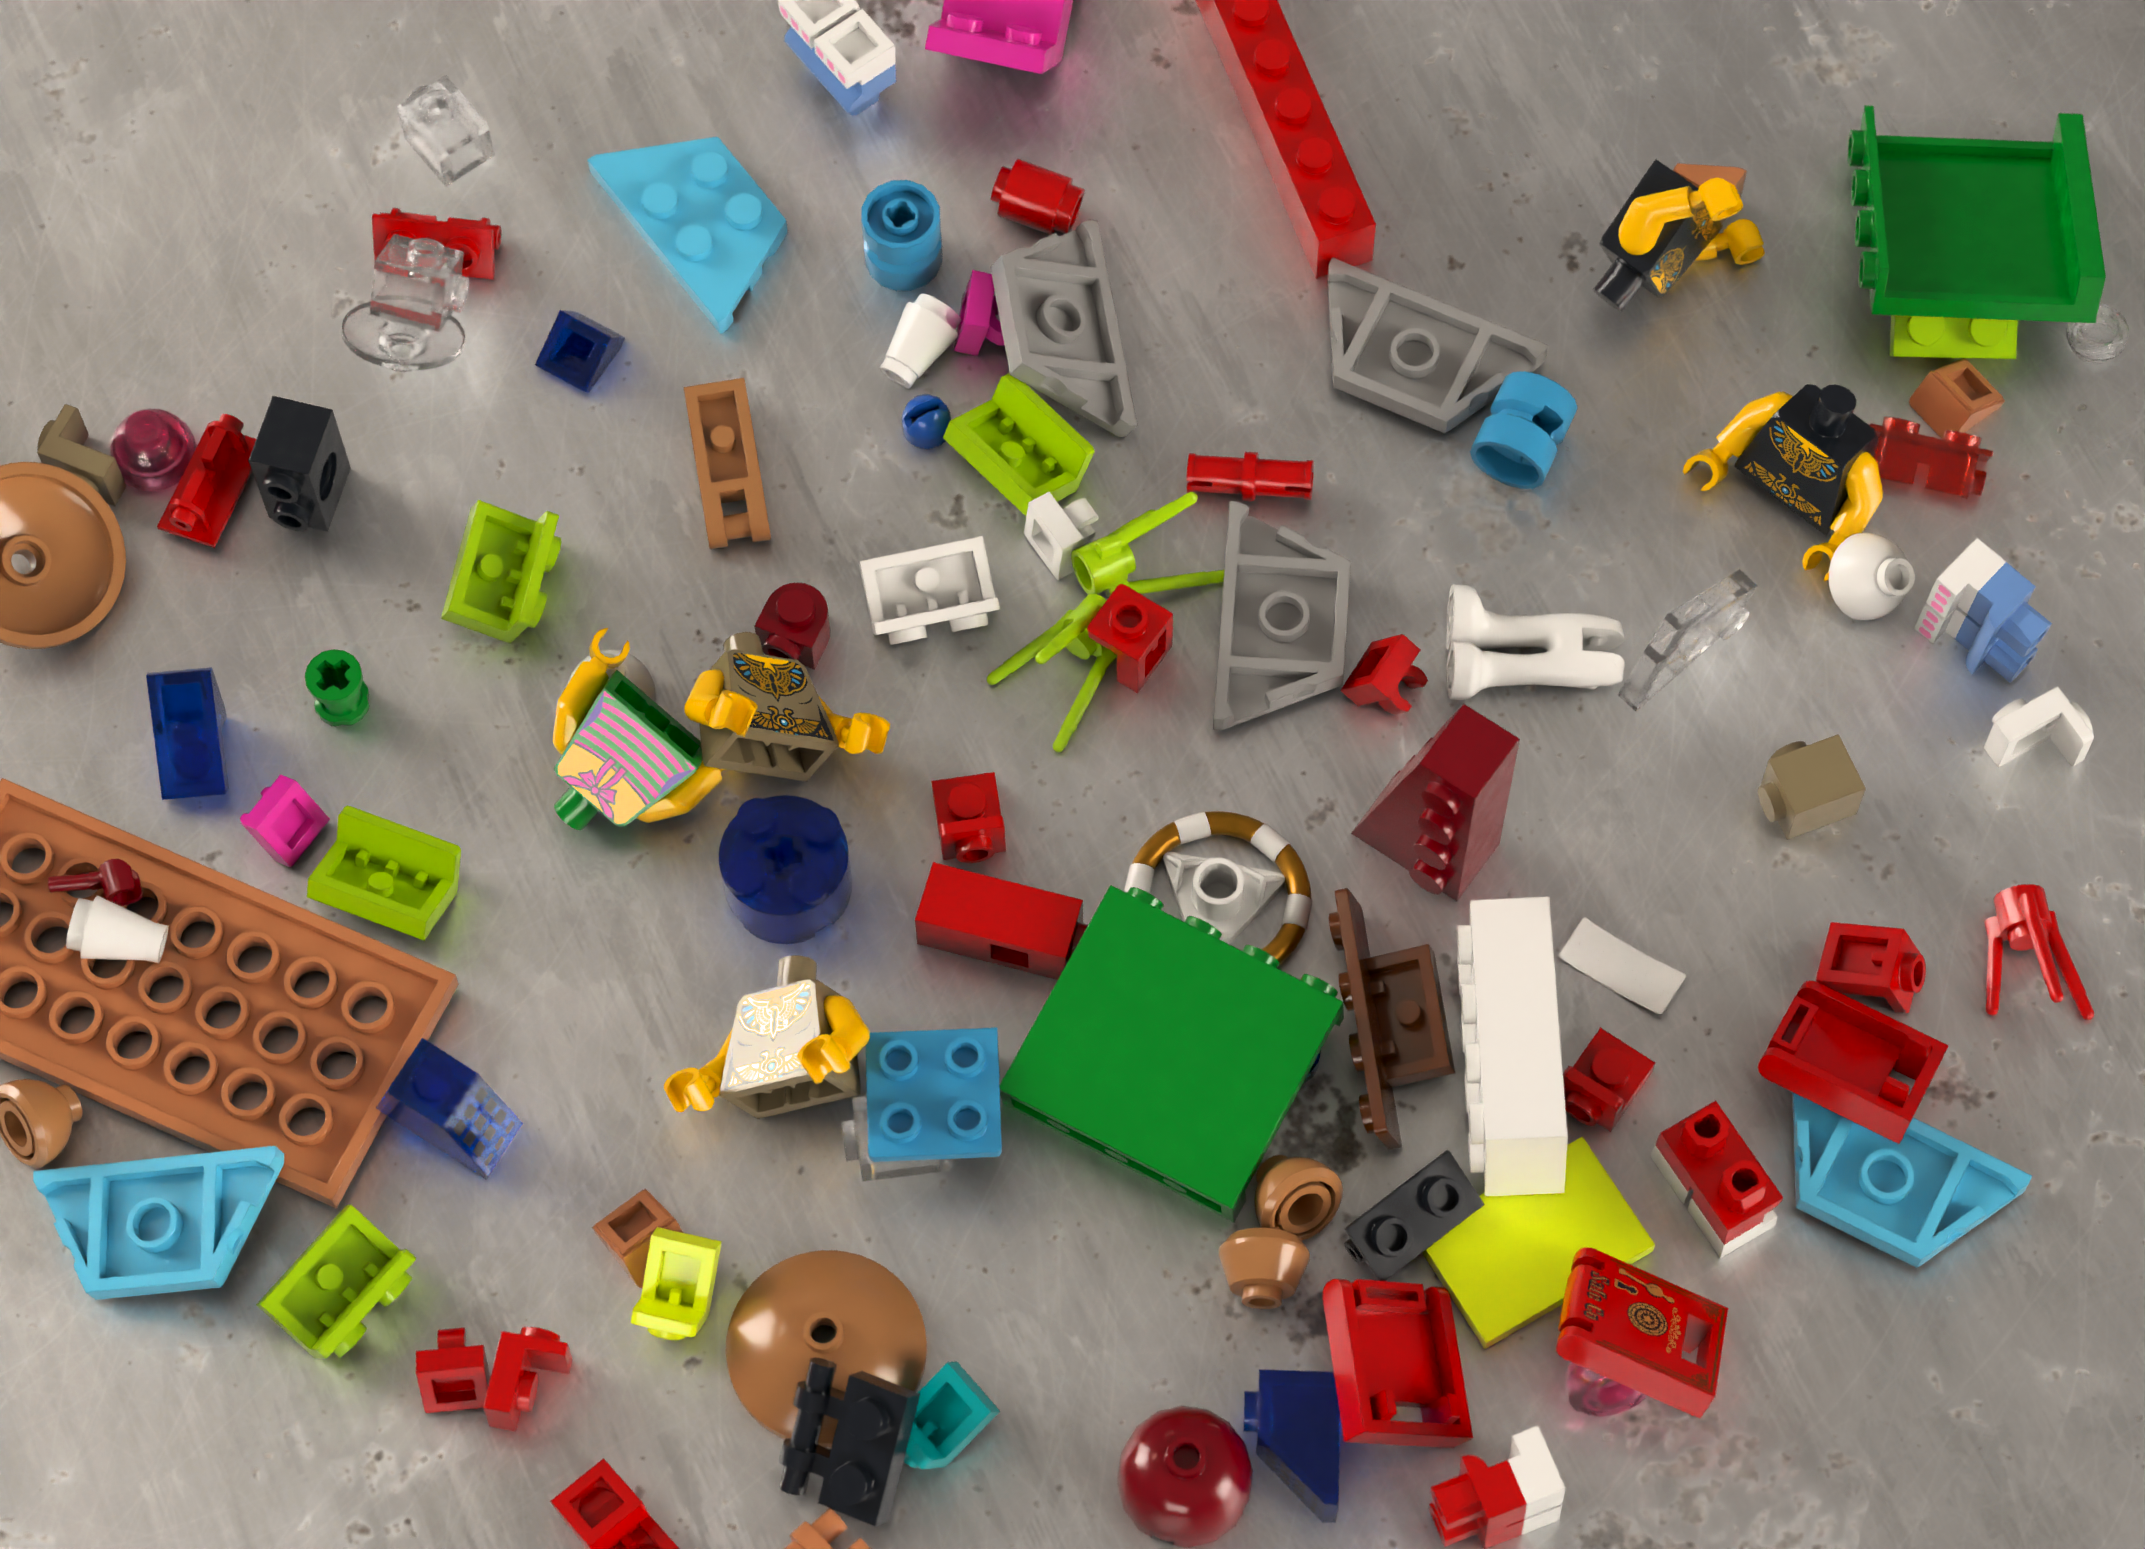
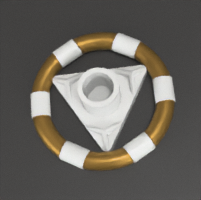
[1124,811,1312,966]

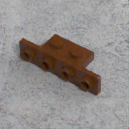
[1329,888,1455,1150]

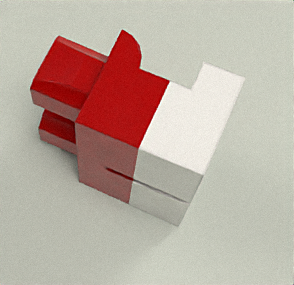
[1650,1100,1783,1259]
[1429,1425,1566,1549]

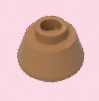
[1218,1228,1310,1309]

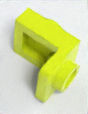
[631,1227,722,1340]

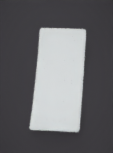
[1558,917,1686,1015]

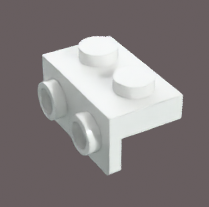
[859,536,1000,645]

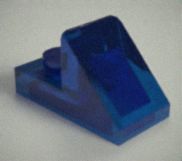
[146,667,229,800]

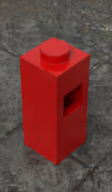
[915,862,1088,980]

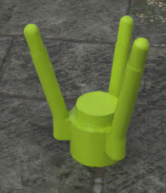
[1071,492,1224,598]
[986,594,1117,752]

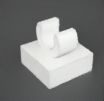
[1024,492,1098,581]

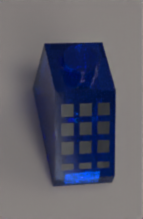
[376,1037,523,1179]
[1243,1369,1340,1523]

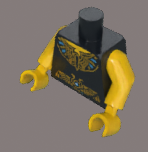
[1593,159,1765,312]
[1683,384,1883,581]

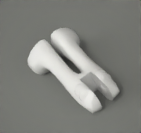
[1446,584,1625,700]

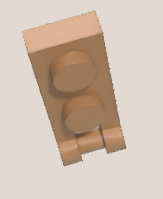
[683,378,771,549]

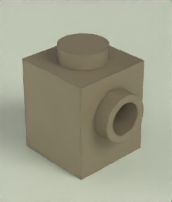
[1758,734,1866,840]

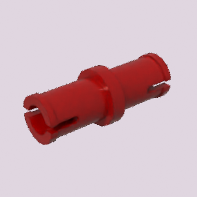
[1186,452,1314,501]

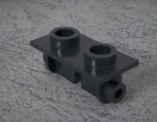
[1344,1150,1484,1281]

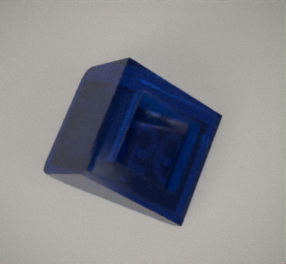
[535,310,625,392]

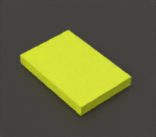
[1422,1136,1655,1349]

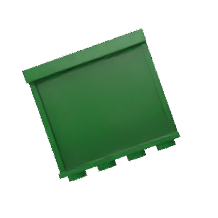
[1847,106,2106,323]
[1000,885,1344,1223]

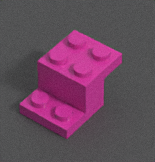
[925,0,1073,74]

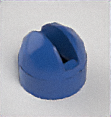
[902,394,951,449]

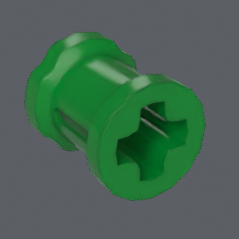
[304,649,370,726]

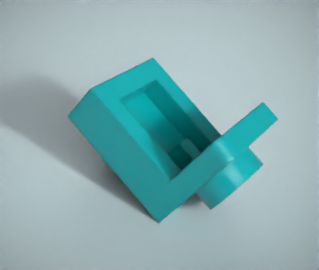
[904,1362,1000,1470]

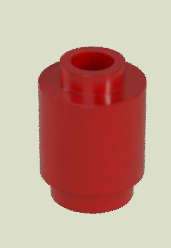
[991,159,1085,235]

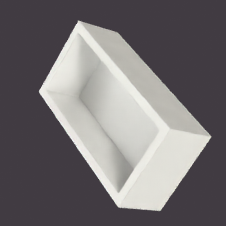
[1457,896,1568,1197]

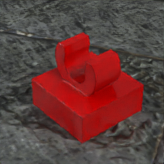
[1340,634,1428,715]
[416,1327,490,1413]

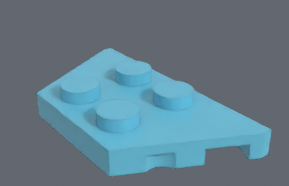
[587,137,788,334]
[1792,1092,2032,1268]
[33,1146,285,1300]

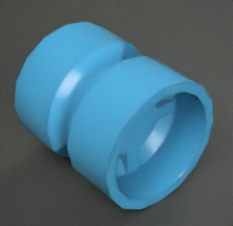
[861,180,942,291]
[1470,371,1578,489]

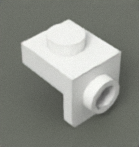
[1984,686,2094,768]

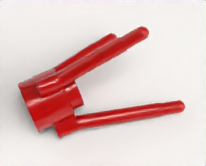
[1984,884,2094,1020]

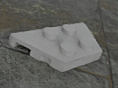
[990,219,1138,437]
[1328,257,1548,433]
[1213,501,1351,730]

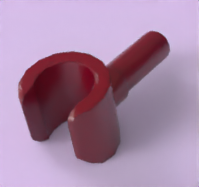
[48,859,143,906]

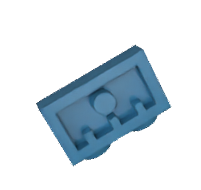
[866,1028,1002,1162]

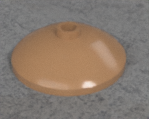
[0,462,126,649]
[726,1250,927,1447]

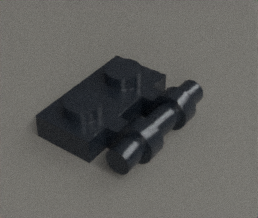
[779,1358,920,1527]

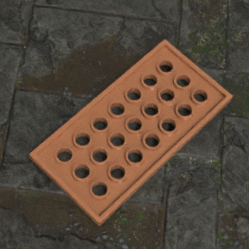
[0,778,459,1209]

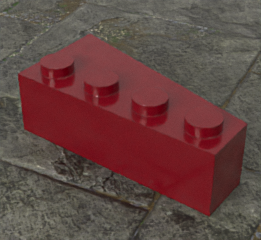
[1351,704,1520,901]

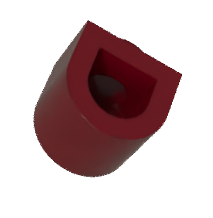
[754,583,830,670]

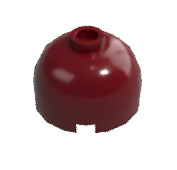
[1117,1406,1253,1548]

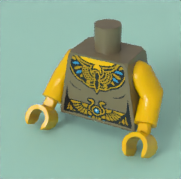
[684,632,890,782]
[664,955,870,1119]

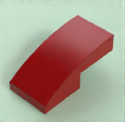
[550,1458,679,1549]

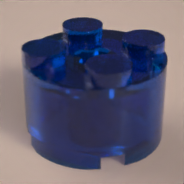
[719,795,852,944]

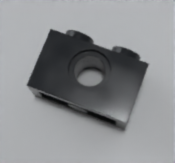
[249,396,351,532]

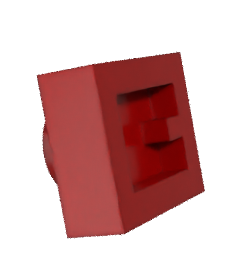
[1088,584,1173,693]
[931,772,1006,863]
[1815,922,1926,1013]
[1563,1027,1656,1132]
[483,1327,573,1432]

